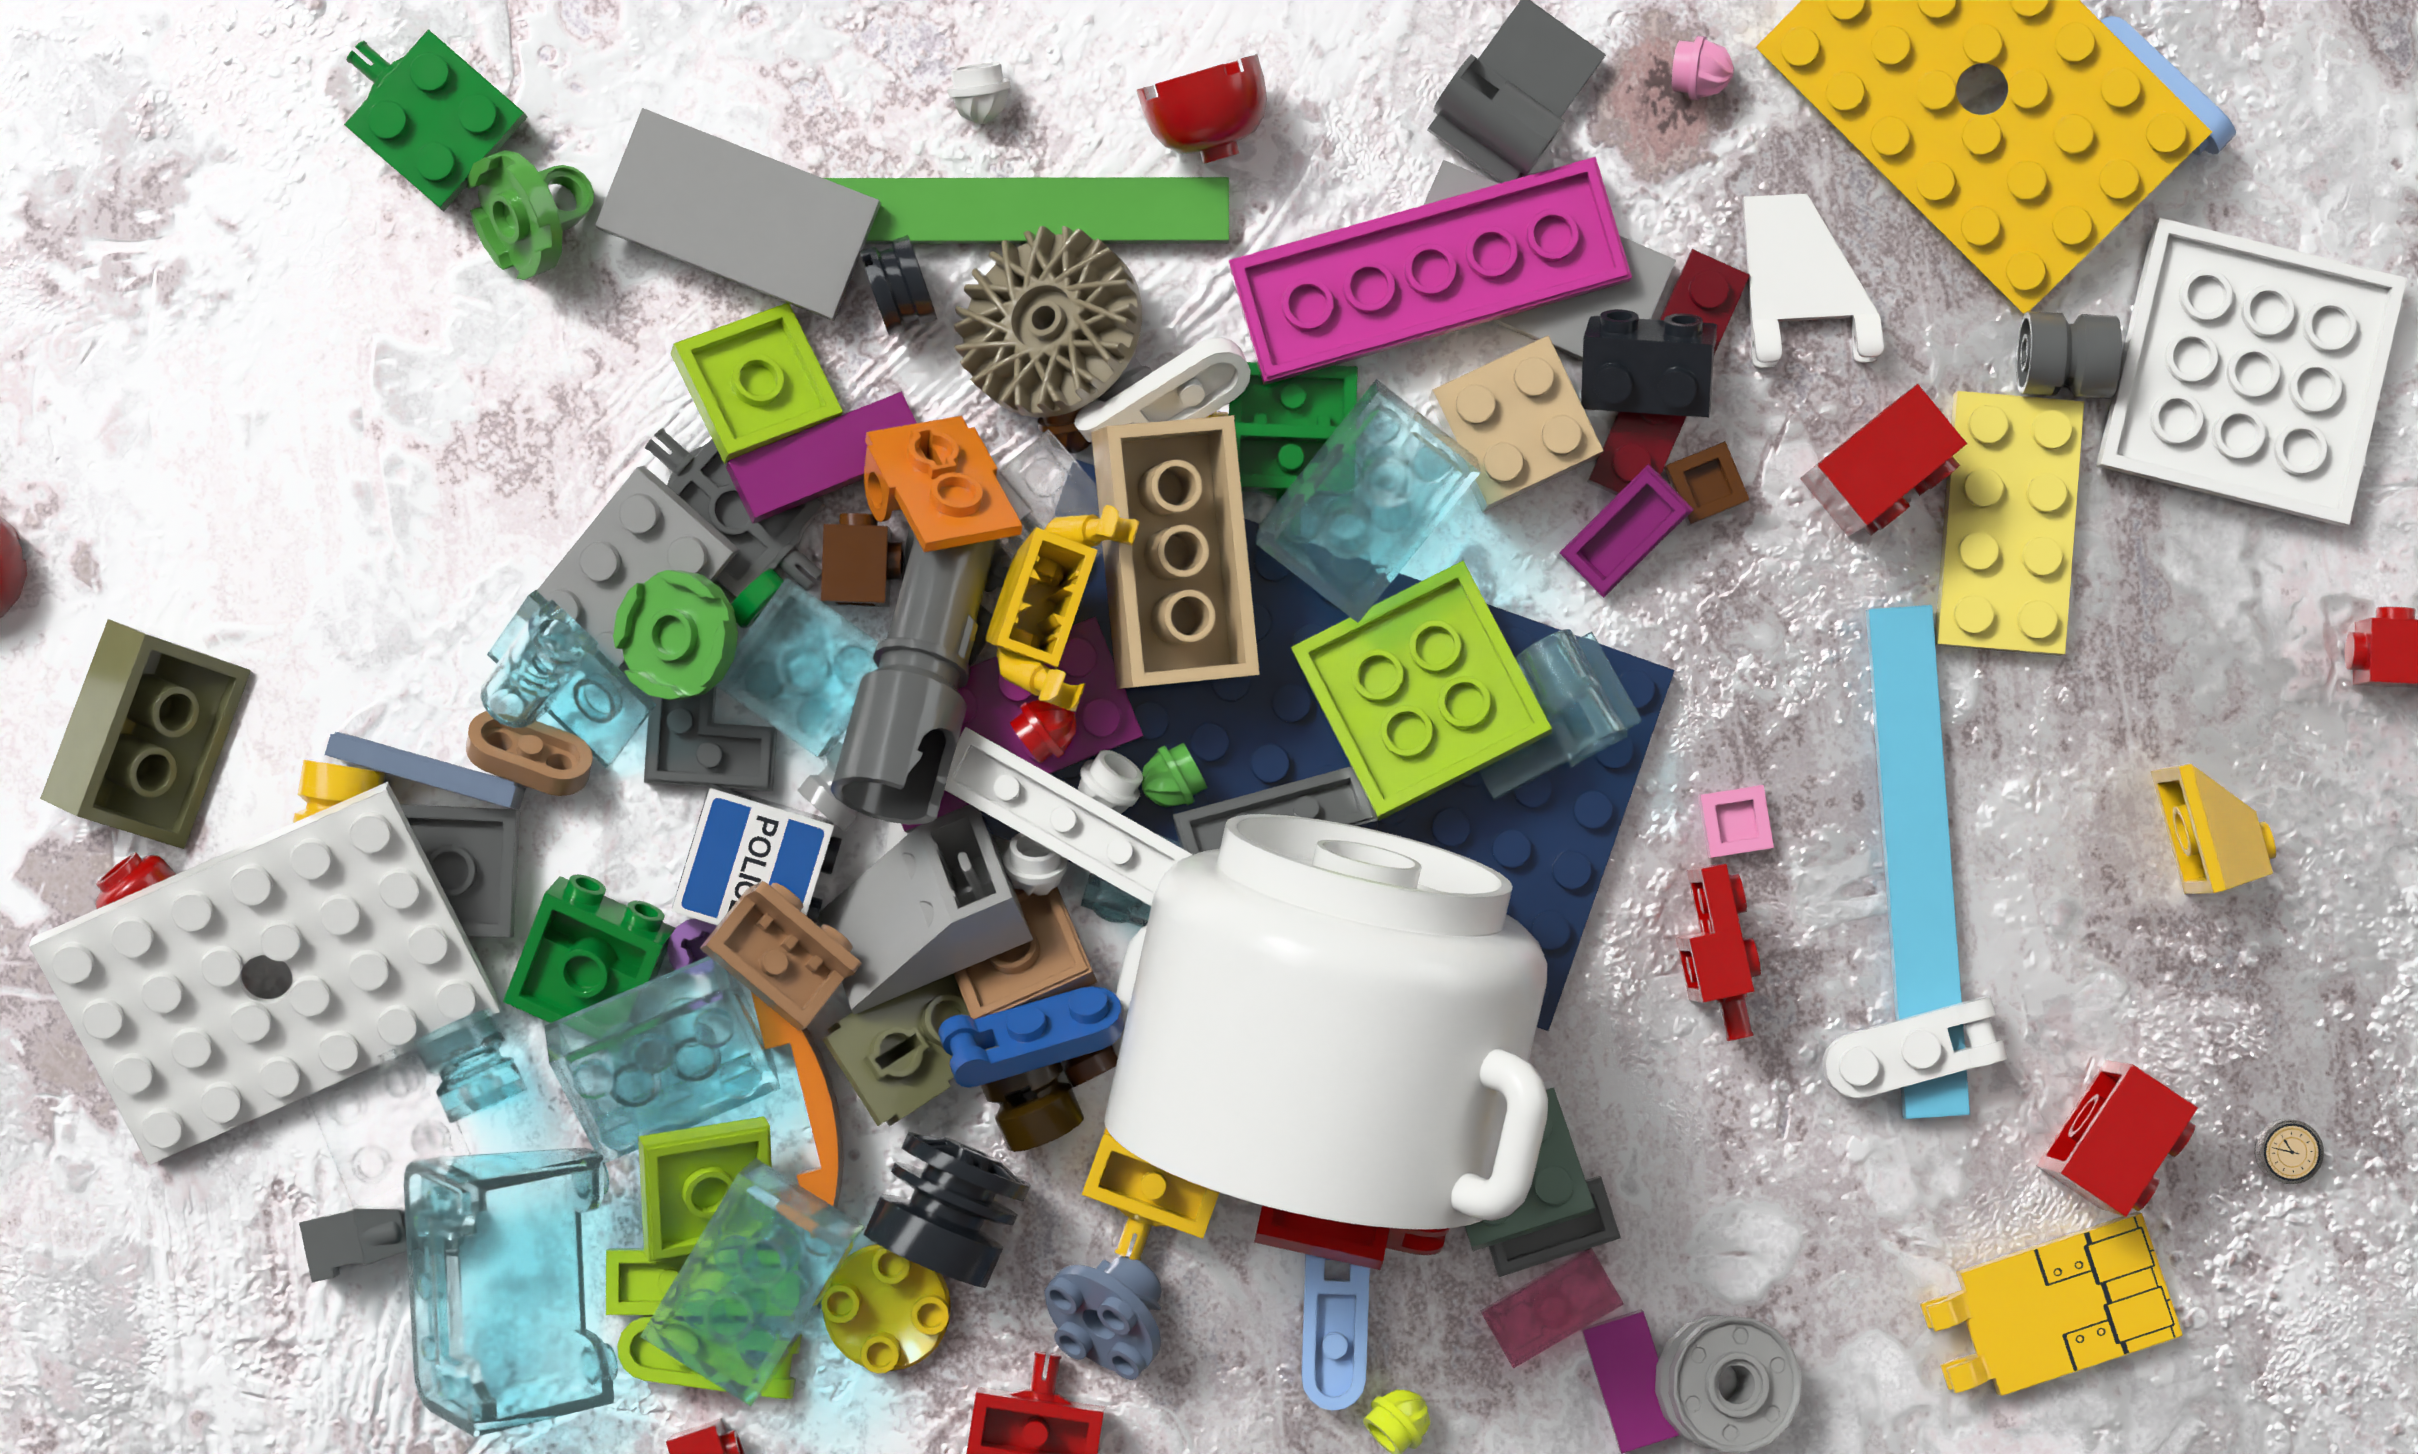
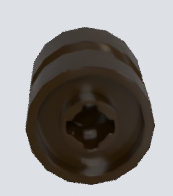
[980,1062,1084,1152]

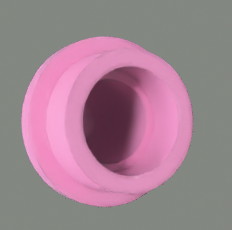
[1672,36,1734,100]

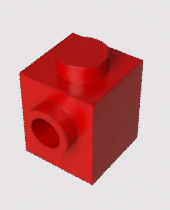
[2345,607,2418,688]

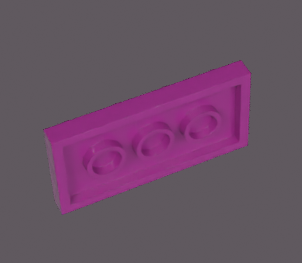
[901,617,1144,832]

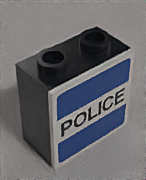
[672,783,842,925]

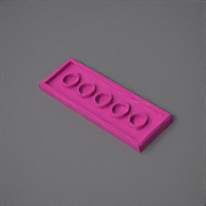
[1228,156,1632,385]

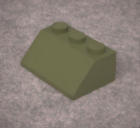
[40,619,251,849]

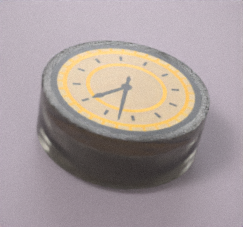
[2254,1119,2324,1184]

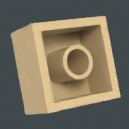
[1428,335,1604,513]

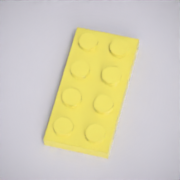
[1935,391,2084,656]

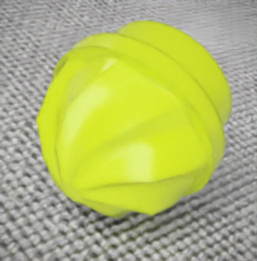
[1363,1389,1430,1454]

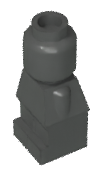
[299,1190,478,1283]

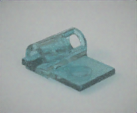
[480,590,657,768]
[1478,629,1642,801]

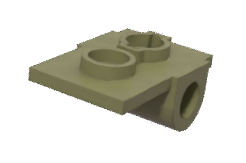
[822,973,996,1127]

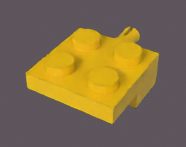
[1081,1128,1220,1261]

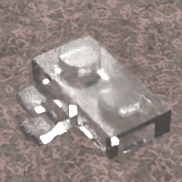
[998,429,1103,561]

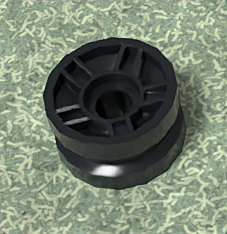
[860,235,938,336]

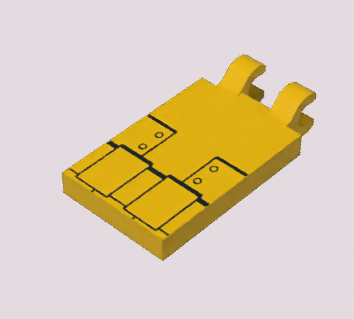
[1920,1212,2183,1396]

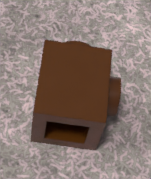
[821,513,903,607]

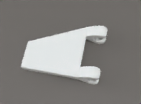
[1742,194,1884,368]

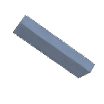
[324,731,526,809]

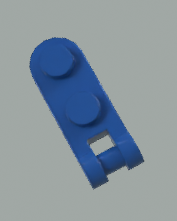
[938,986,1124,1088]

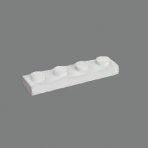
[944,727,1192,906]

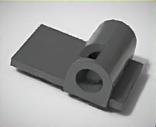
[1427,0,1606,183]

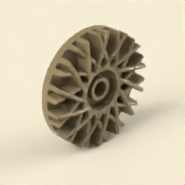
[954,226,1142,417]

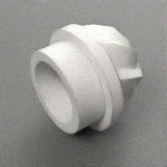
[947,62,1011,124]
[1078,750,1143,814]
[1003,833,1068,896]

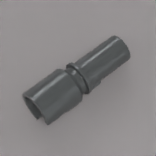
[830,536,998,825]

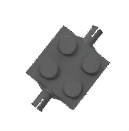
[645,428,826,597]

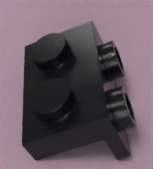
[1581,309,1717,418]

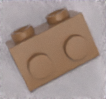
[700,881,862,1031]

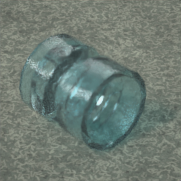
[414,1008,527,1124]

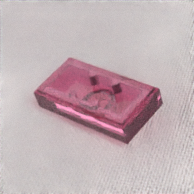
[1480,1248,1624,1368]

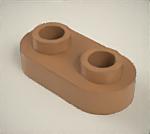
[466,709,593,796]

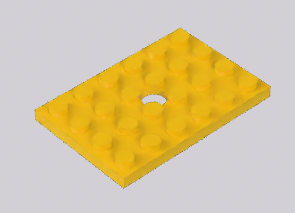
[1756,0,2212,314]

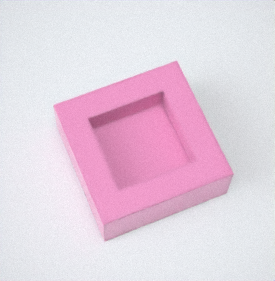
[1698,785,1774,858]

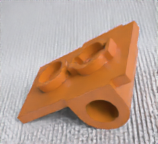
[864,416,1023,552]

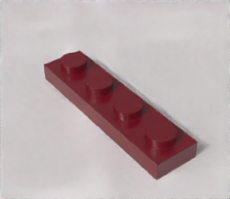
[1587,249,1750,495]

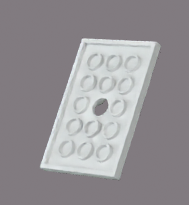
[29,782,501,1165]

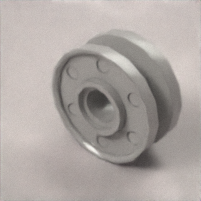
[1655,1315,1802,1453]

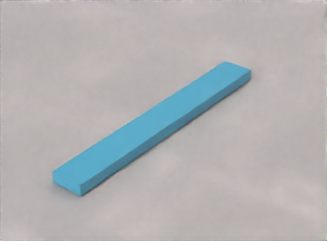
[1865,605,1970,1119]

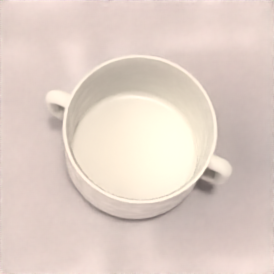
[1105,814,1548,1229]

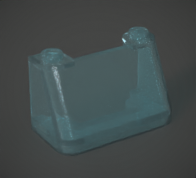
[403,1147,618,1437]

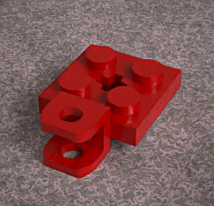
[1254,1205,1450,1270]

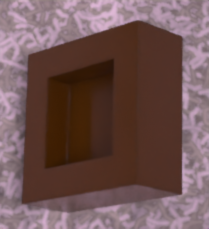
[1664,441,1750,526]

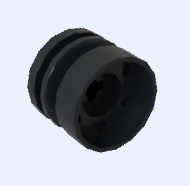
[863,1132,1031,1288]

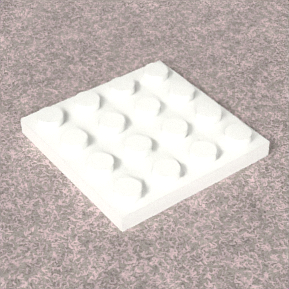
[2096,218,2407,527]

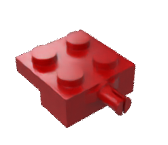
[1675,864,1761,1041]
[966,1351,1105,1454]

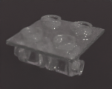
[306,1045,472,1207]

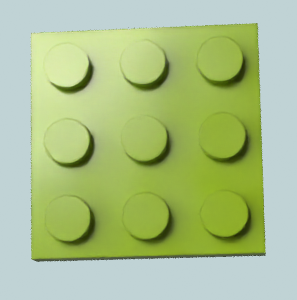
[1291,561,1552,821]

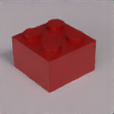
[1800,384,1967,537]
[2036,1060,2198,1217]

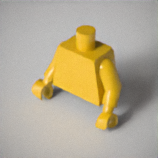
[985,505,1140,712]

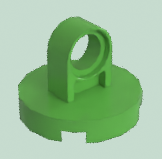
[467,150,594,280]
[613,570,738,700]

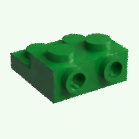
[503,874,676,1054]

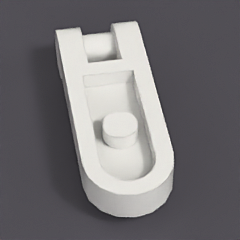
[1075,338,1251,442]
[1822,996,2008,1098]

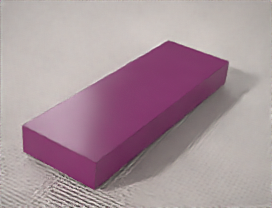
[726,391,917,524]

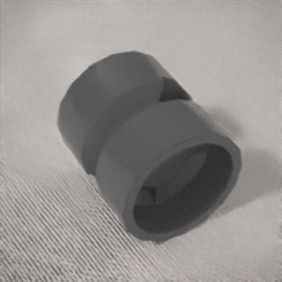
[2016,311,2122,399]

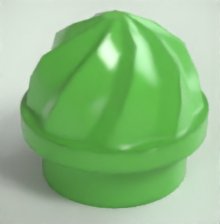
[1142,743,1207,808]

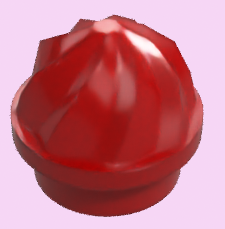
[1009,699,1076,764]

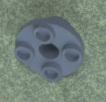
[1044,1256,1162,1380]

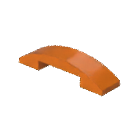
[751,992,844,1238]

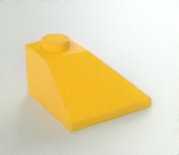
[2150,764,2276,894]

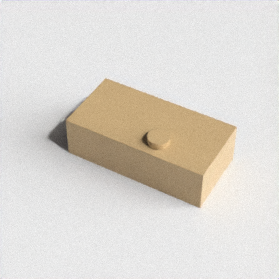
[1091,415,1260,689]

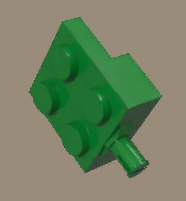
[344,29,528,212]
[1228,362,1358,537]

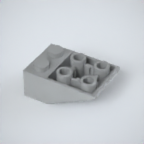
[819,804,1033,1015]

